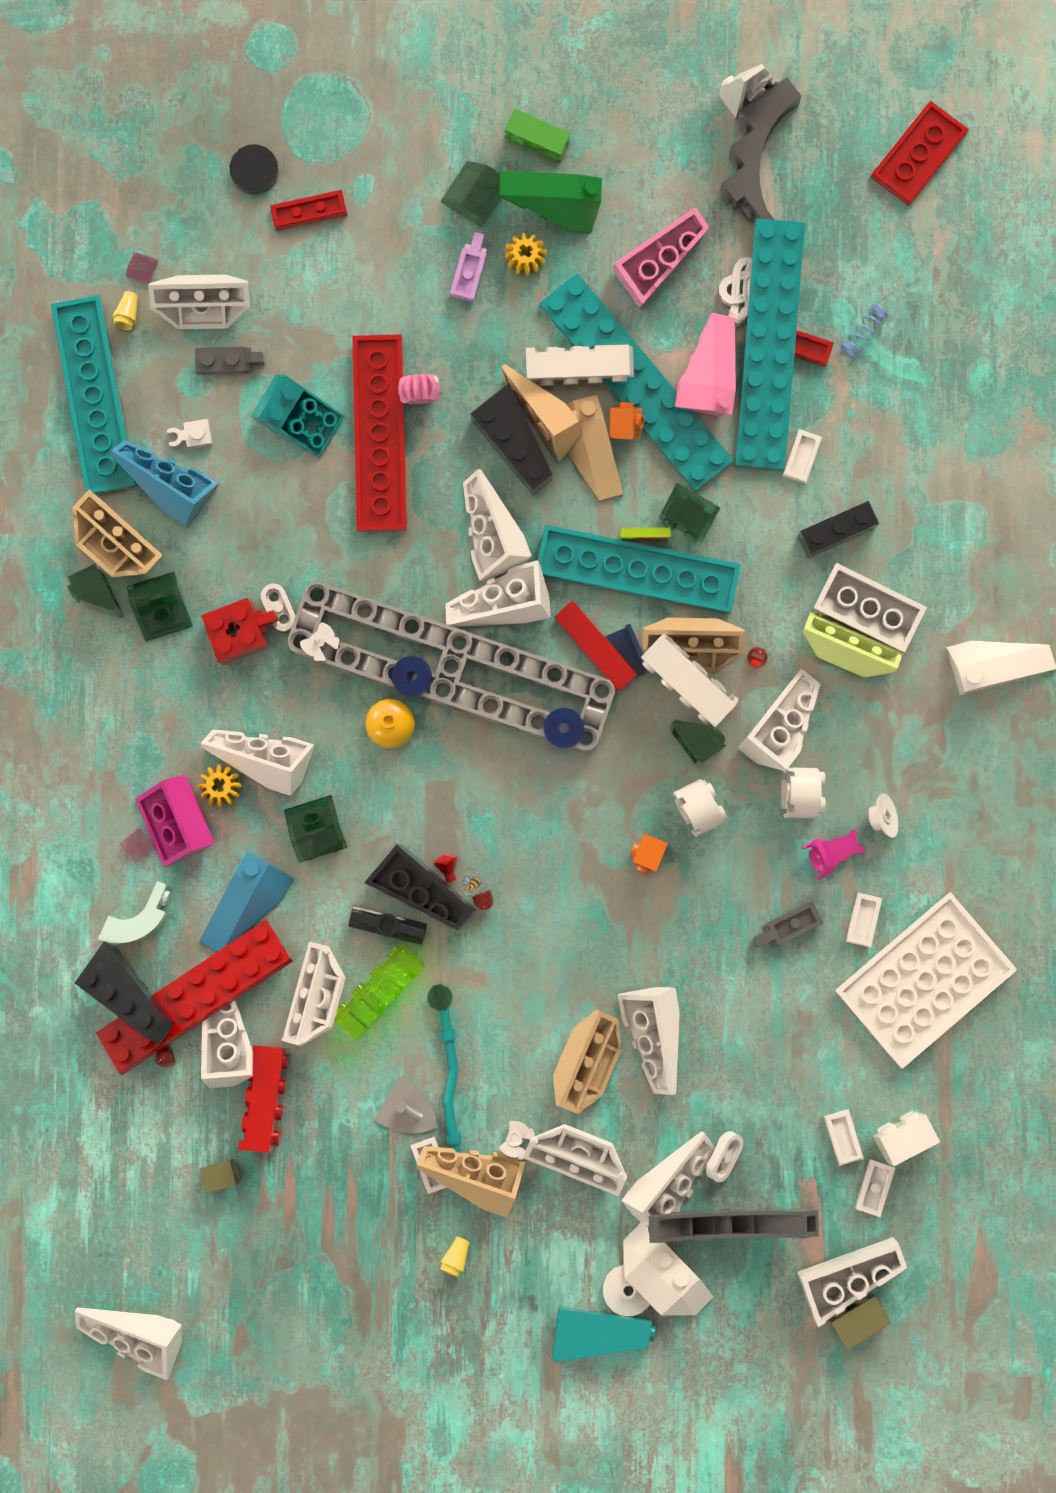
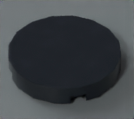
[229,144,279,194]

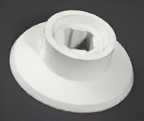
[869,793,898,838]

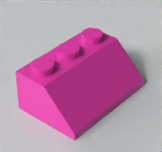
[135,775,215,867]

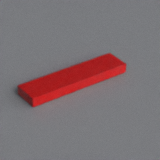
[554,600,638,692]

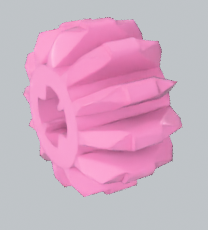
[398,374,440,404]

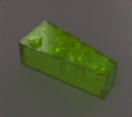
[334,943,427,1040]

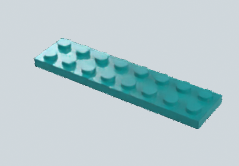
[51,295,136,495]
[538,525,741,614]

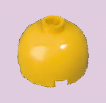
[365,699,415,749]

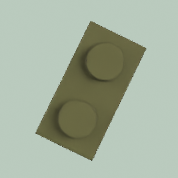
[828,1293,891,1350]

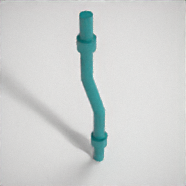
[439,1009,462,1153]

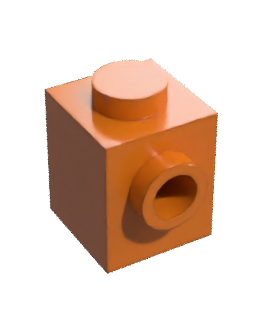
[609,402,644,440]
[630,834,668,875]

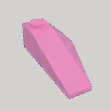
[675,313,736,416]

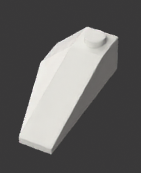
[463,469,532,581]
[75,1307,182,1380]

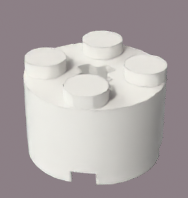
[781,767,826,819]
[672,779,727,838]

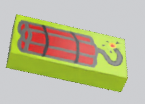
[619,528,671,542]

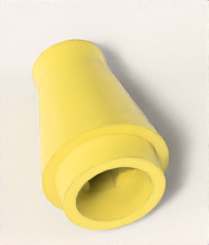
[112,291,138,330]
[440,1237,470,1278]

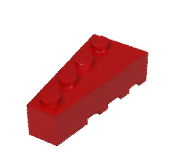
[238,1045,290,1153]

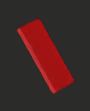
[270,190,348,231]

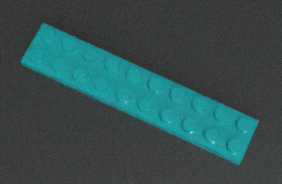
[735,218,805,470]
[539,273,734,493]

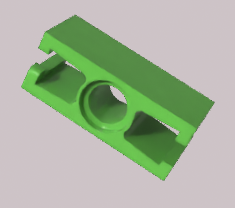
[504,108,570,163]

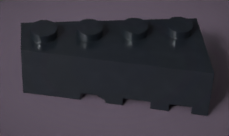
[470,383,553,496]
[364,844,477,930]
[75,941,175,1044]

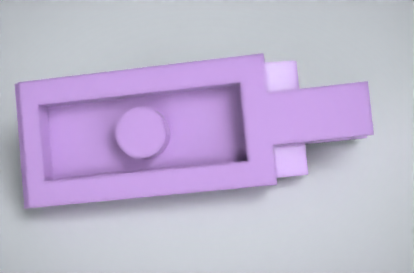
[449,232,487,303]

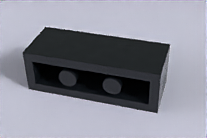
[797,501,879,559]

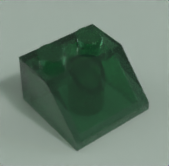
[441,161,501,227]
[659,483,721,543]
[67,564,125,619]
[127,571,193,642]
[669,720,726,769]
[284,795,347,863]

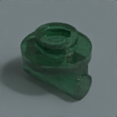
[427,984,453,1011]

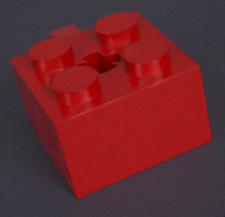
[201,597,279,665]

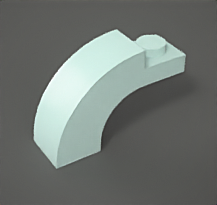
[98,881,171,944]

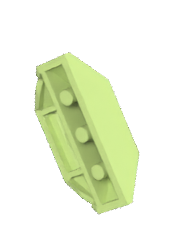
[803,612,903,677]

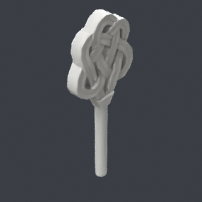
[718,257,752,330]

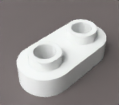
[261,584,296,632]
[706,1131,743,1182]

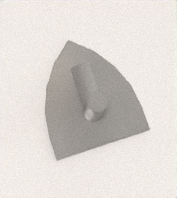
[374,1076,438,1134]

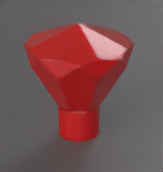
[433,854,457,882]

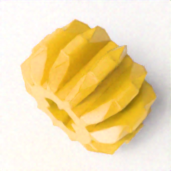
[505,233,547,277]
[198,764,242,808]

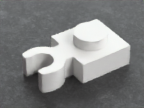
[167,419,213,449]

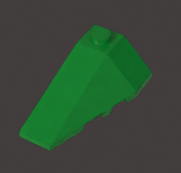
[498,171,602,234]

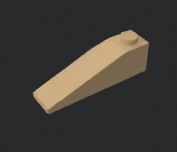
[501,364,582,462]
[566,394,623,502]

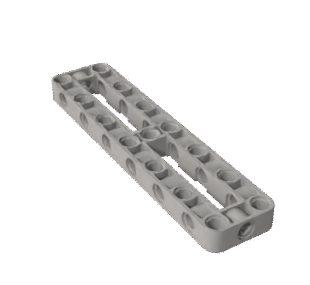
[288,582,615,753]

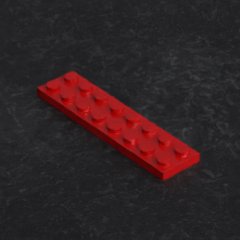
[352,334,407,532]
[96,919,293,1075]

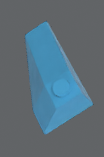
[110,440,219,526]
[199,852,294,952]

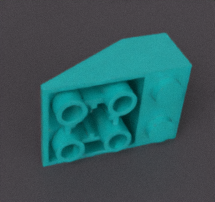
[250,375,344,458]

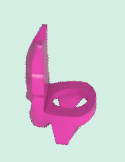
[801,829,865,880]

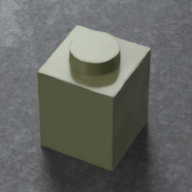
[200,1159,241,1194]

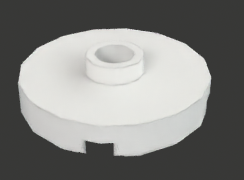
[603,1264,650,1316]

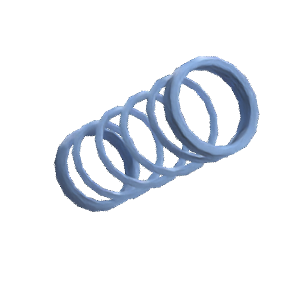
[841,304,888,357]

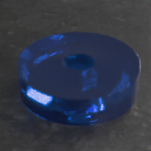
[391,656,432,698]
[544,708,584,749]

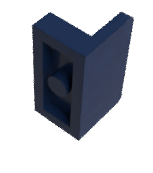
[606,623,649,679]

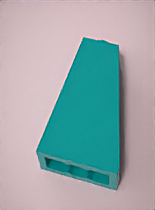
[552,1306,656,1362]

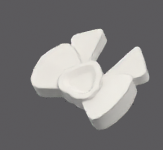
[300,623,339,661]
[499,1121,535,1160]

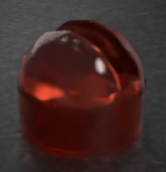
[747,647,768,668]
[472,890,493,910]
[155,1045,176,1067]

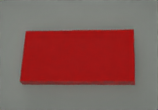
[870,100,969,206]

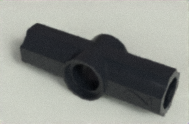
[348,905,428,945]

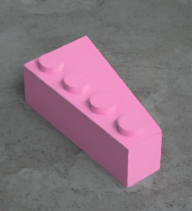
[611,207,709,309]

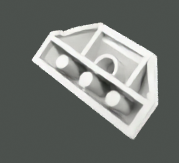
[148,275,250,329]
[282,942,346,1046]
[523,1124,627,1196]
[623,1223,713,1316]

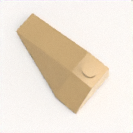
[416,1146,526,1218]

